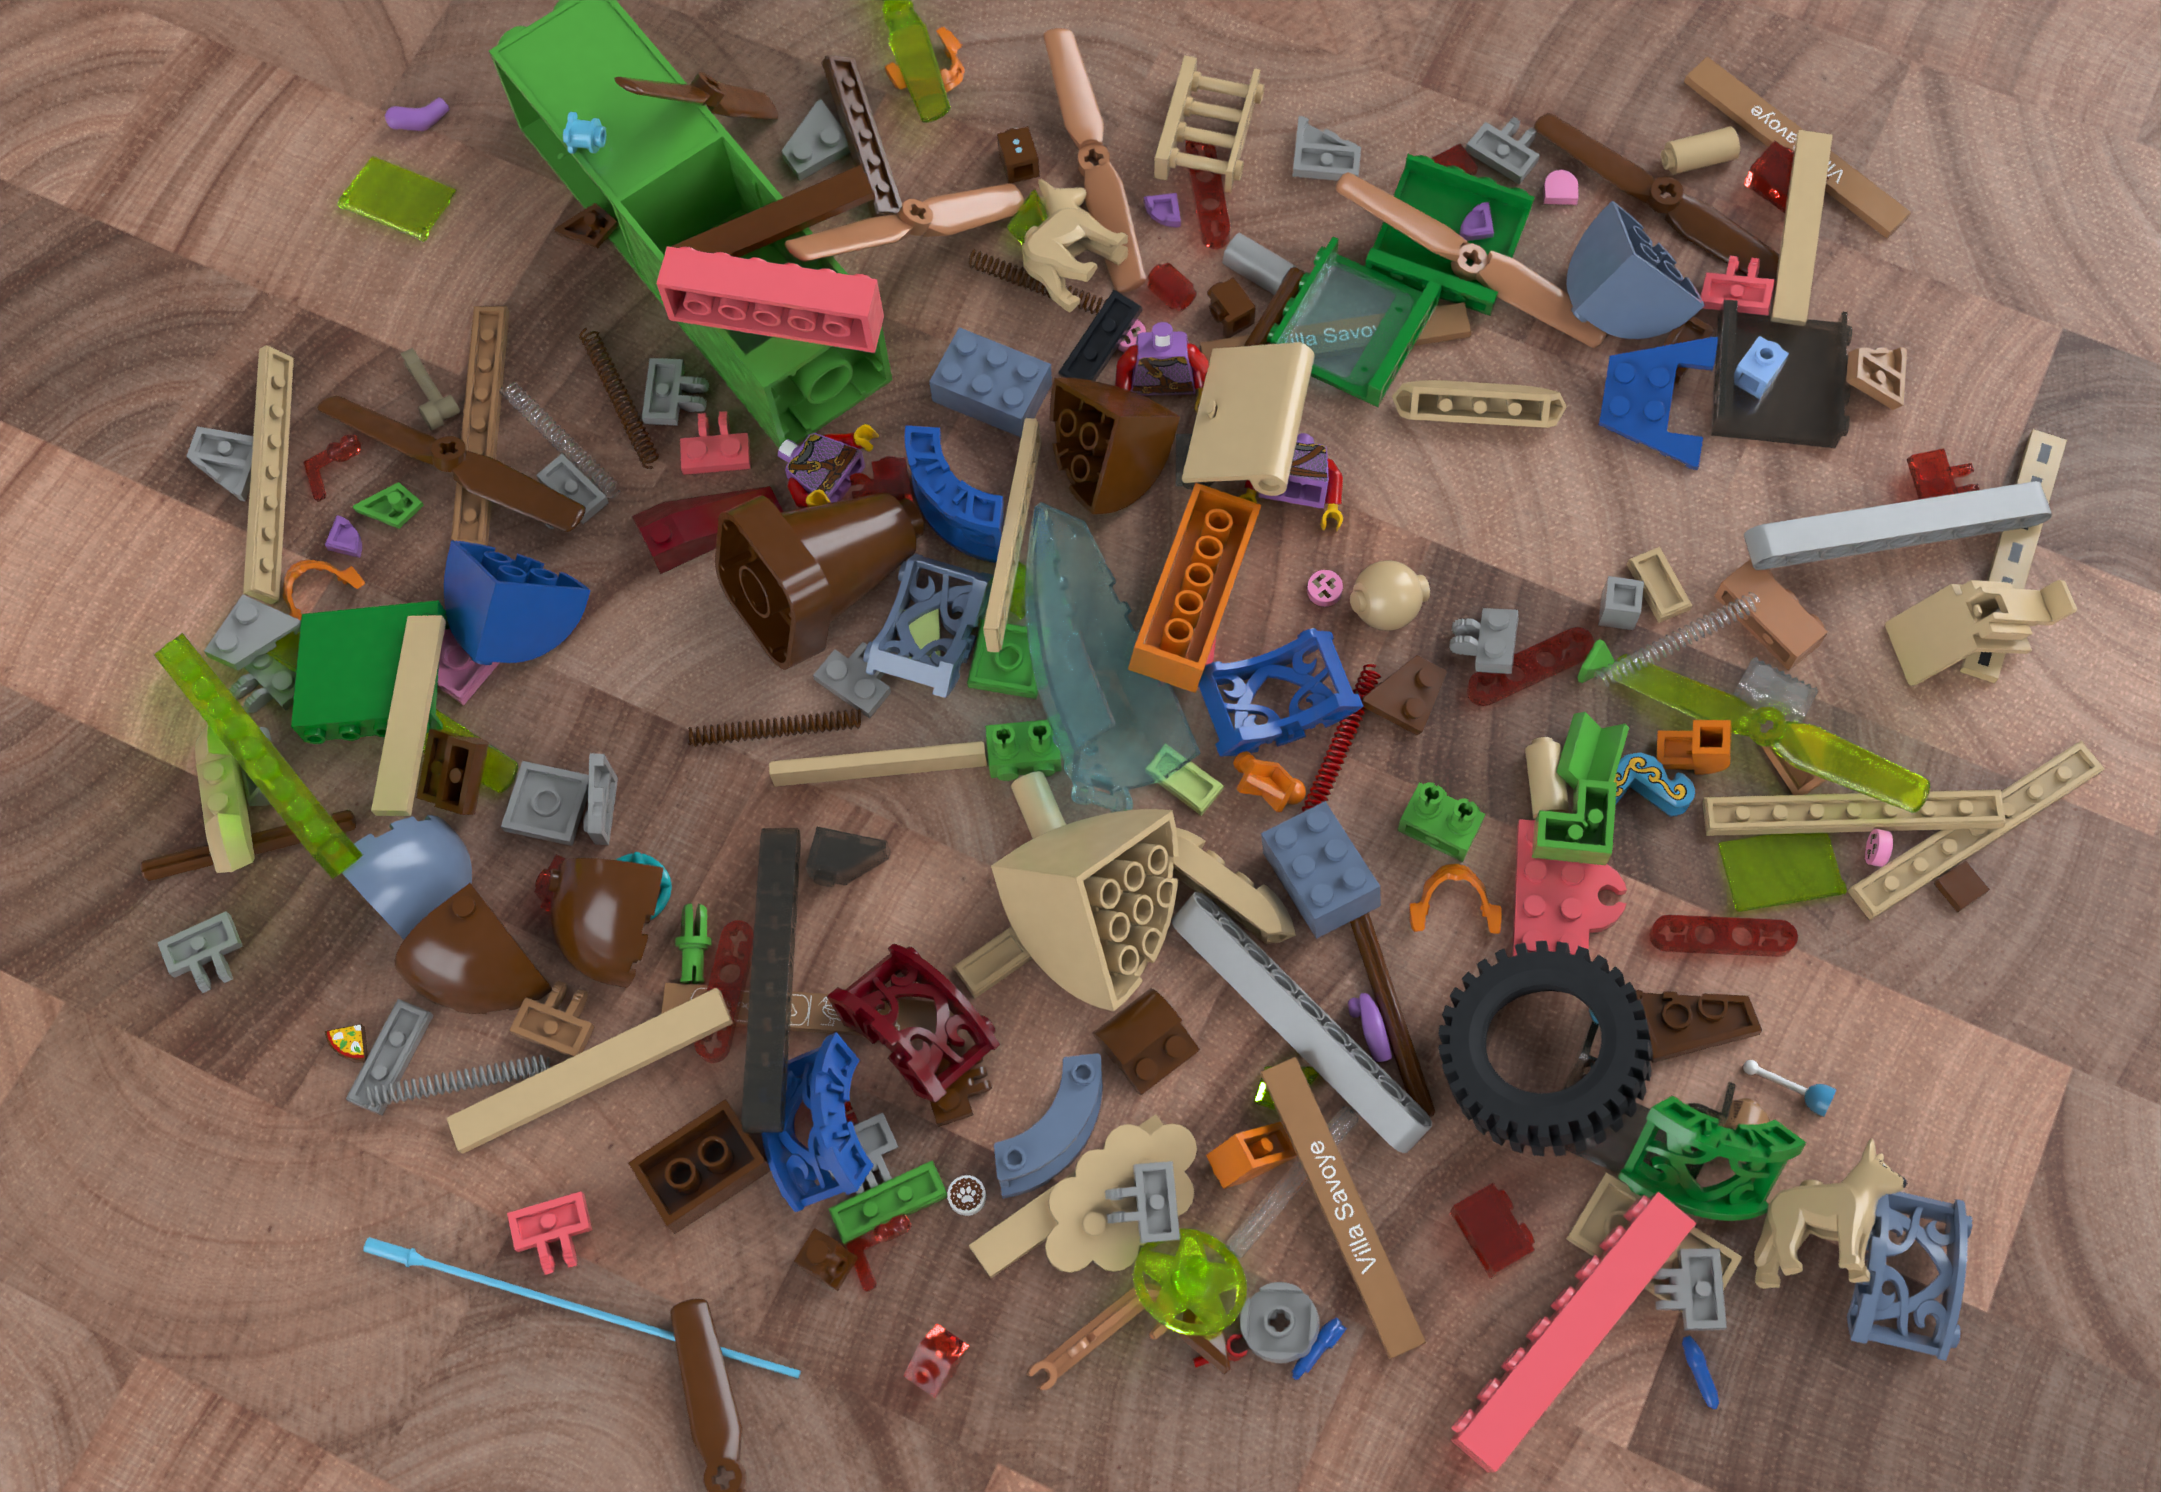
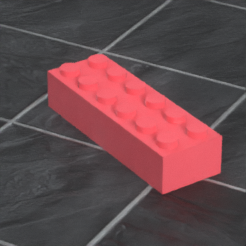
[656,246,884,353]

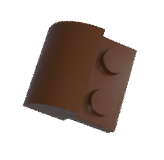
[416,729,489,815]
[1092,988,1200,1095]

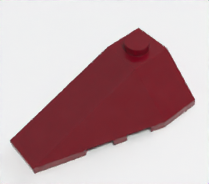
[632,486,784,574]

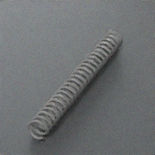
[362,1054,550,1109]

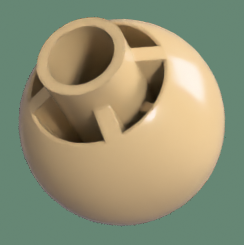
[1350,560,1430,631]

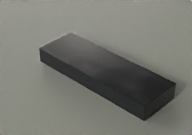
[1058,290,1143,381]

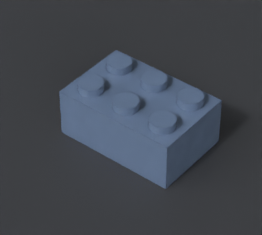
[929,327,1052,437]
[1261,801,1381,939]

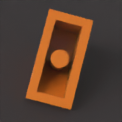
[1206,1122,1297,1189]

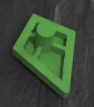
[353,482,424,529]

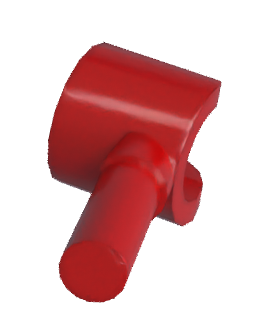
[1193,1334,1248,1368]

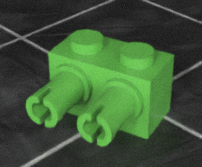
[985,719,1062,781]
[1397,782,1486,862]

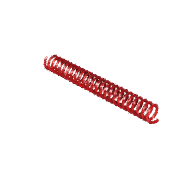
[1299,664,1381,814]

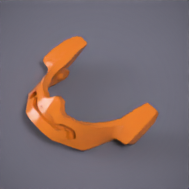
[885,27,965,98]
[283,560,365,635]
[1409,863,1502,934]

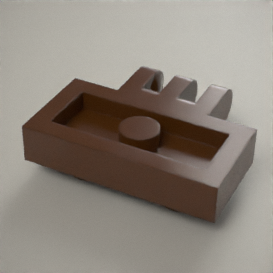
[929,1043,992,1127]

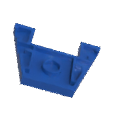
[1599,337,1718,470]

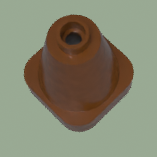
[715,492,924,670]

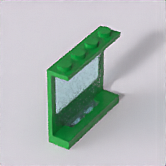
[1267,237,1442,407]

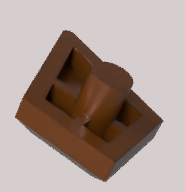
[554,203,619,248]
[1179,1302,1231,1374]

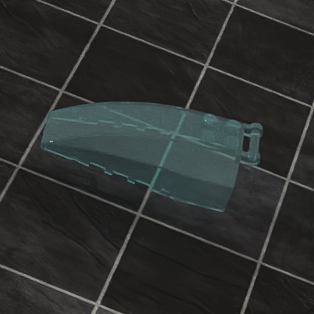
[1025,502,1201,813]

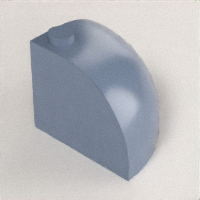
[1566,201,1705,339]
[331,815,472,940]

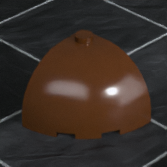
[1050,378,1180,514]
[548,858,664,988]
[394,883,552,1014]

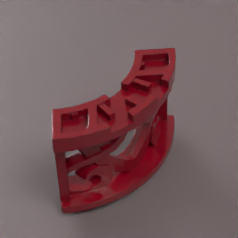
[826,943,1000,1102]

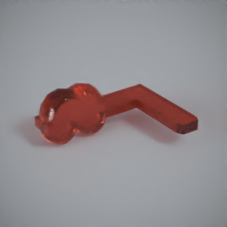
[304,434,361,502]
[846,1214,912,1292]

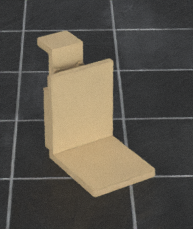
[1885,580,2077,686]

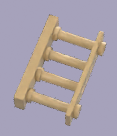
[1154,55,1265,193]

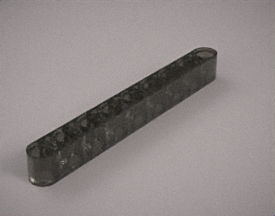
[742,828,801,1133]

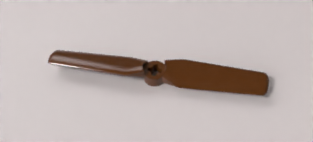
[614,72,778,119]
[1534,113,1779,289]
[317,396,586,532]
[670,1299,746,1492]

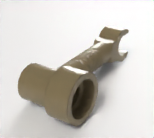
[401,348,460,431]

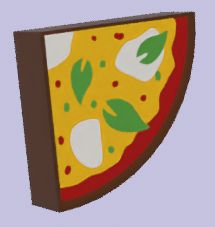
[325,1024,368,1063]

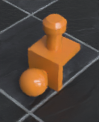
[1233,751,1306,813]

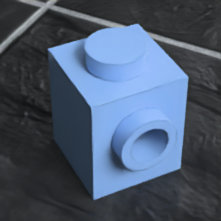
[1730,336,1789,399]

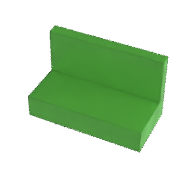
[1556,712,1629,790]

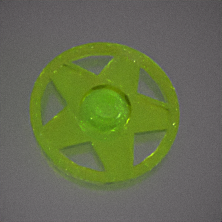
[1133,1228,1247,1336]

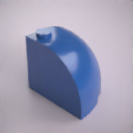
[444,540,591,665]

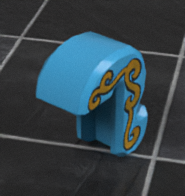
[1614,752,1695,816]

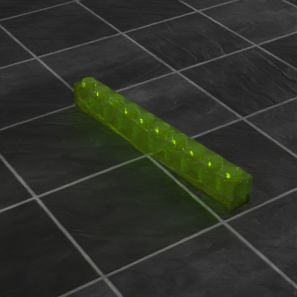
[153,633,363,879]

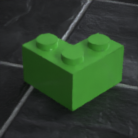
[1532,779,1617,865]

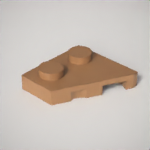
[1846,347,1907,410]

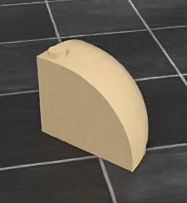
[991,809,1179,1011]

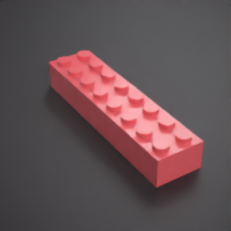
[1451,1192,1696,1472]

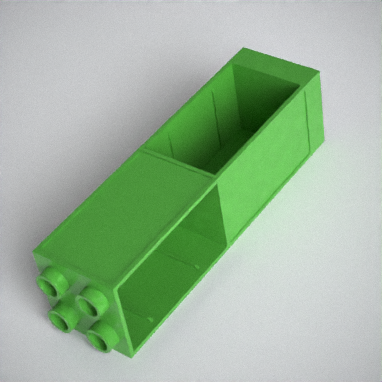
[489,0,893,448]

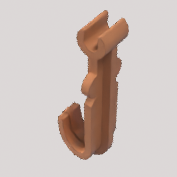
[1026,1283,1175,1390]

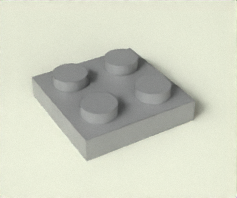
[501,761,589,846]

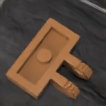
[509,980,595,1057]

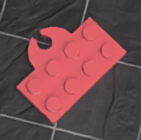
[1512,819,1627,957]

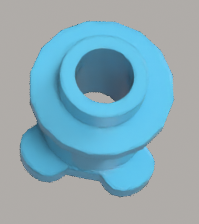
[563,112,606,154]

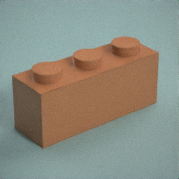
[1715,559,1828,671]

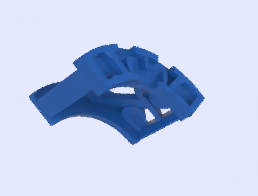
[905,425,1004,563]
[1198,628,1363,757]
[760,1032,874,1212]

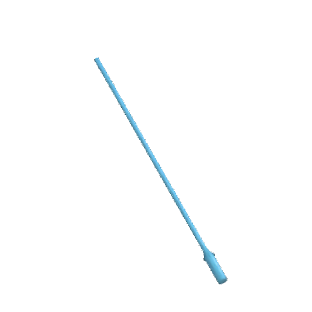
[364,1237,801,1378]

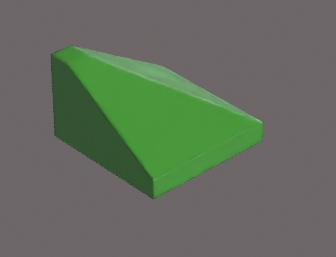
[1577,639,1615,683]

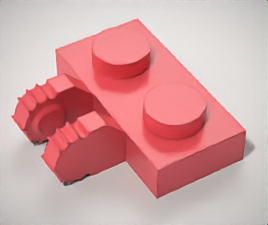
[1701,256,1775,316]
[680,411,751,475]
[507,1191,592,1275]

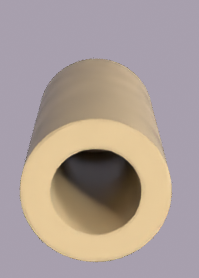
[1661,126,1740,175]
[1525,737,1570,820]
[1011,771,1066,839]

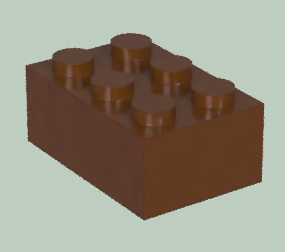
[628,1099,771,1234]

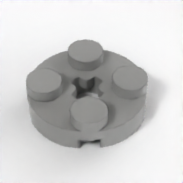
[1240,1282,1320,1363]

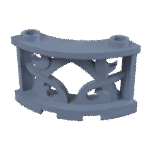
[863,554,994,698]
[994,1053,1103,1198]
[1847,1192,1973,1361]

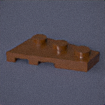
[1636,990,1762,1063]

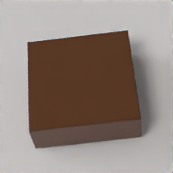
[1934,861,1990,913]

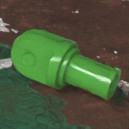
[675,903,712,984]

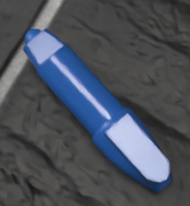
[1292,1318,1346,1380]
[1682,1335,1720,1409]

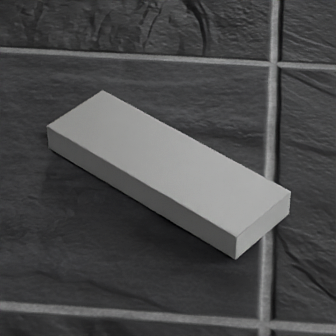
[346,999,434,1116]

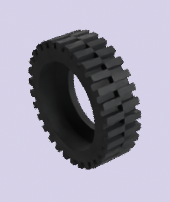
[1438,941,1653,1156]

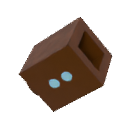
[997,126,1040,184]

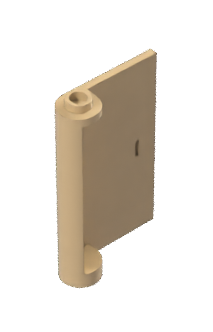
[1182,342,1314,496]

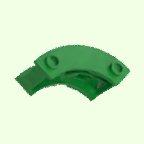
[1618,1095,1806,1221]

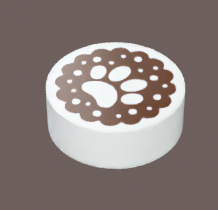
[947,1175,986,1216]

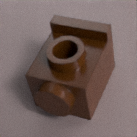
[1207,277,1256,338]
[794,1228,858,1291]

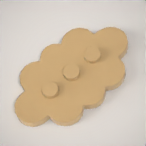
[1045,1123,1197,1273]

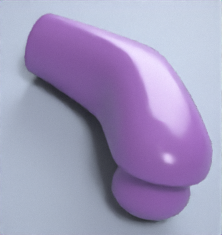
[385,97,449,131]
[1348,993,1392,1062]

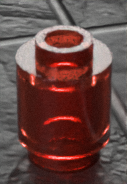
[1147,263,1197,312]

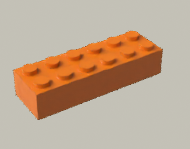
[1128,482,1262,693]

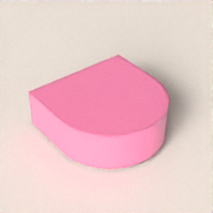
[1543,170,1578,205]

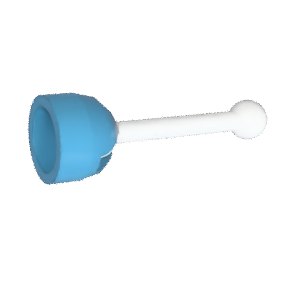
[1743,1060,1836,1117]

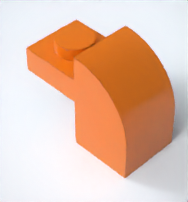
[1657,720,1731,775]

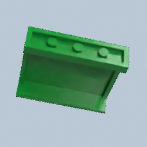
[1365,154,1535,316]
[291,600,449,744]

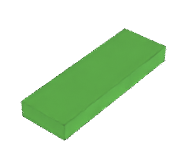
[828,1160,947,1245]

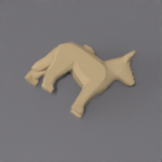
[1022,179,1128,312]
[1754,1139,1908,1289]

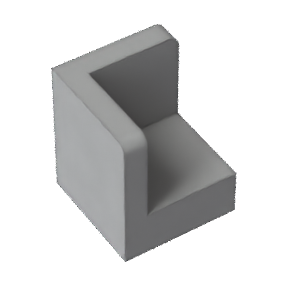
[1598,576,1644,630]

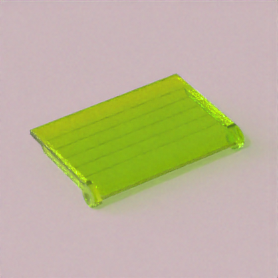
[338,156,457,242]
[1718,833,1847,912]

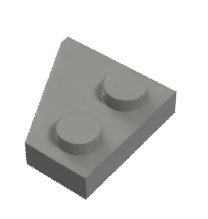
[781,99,850,181]
[1292,116,1361,181]
[187,426,253,501]

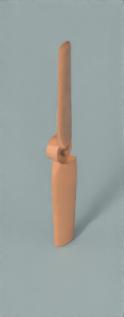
[1043,28,1146,292]
[1336,172,1608,348]
[785,183,1026,261]

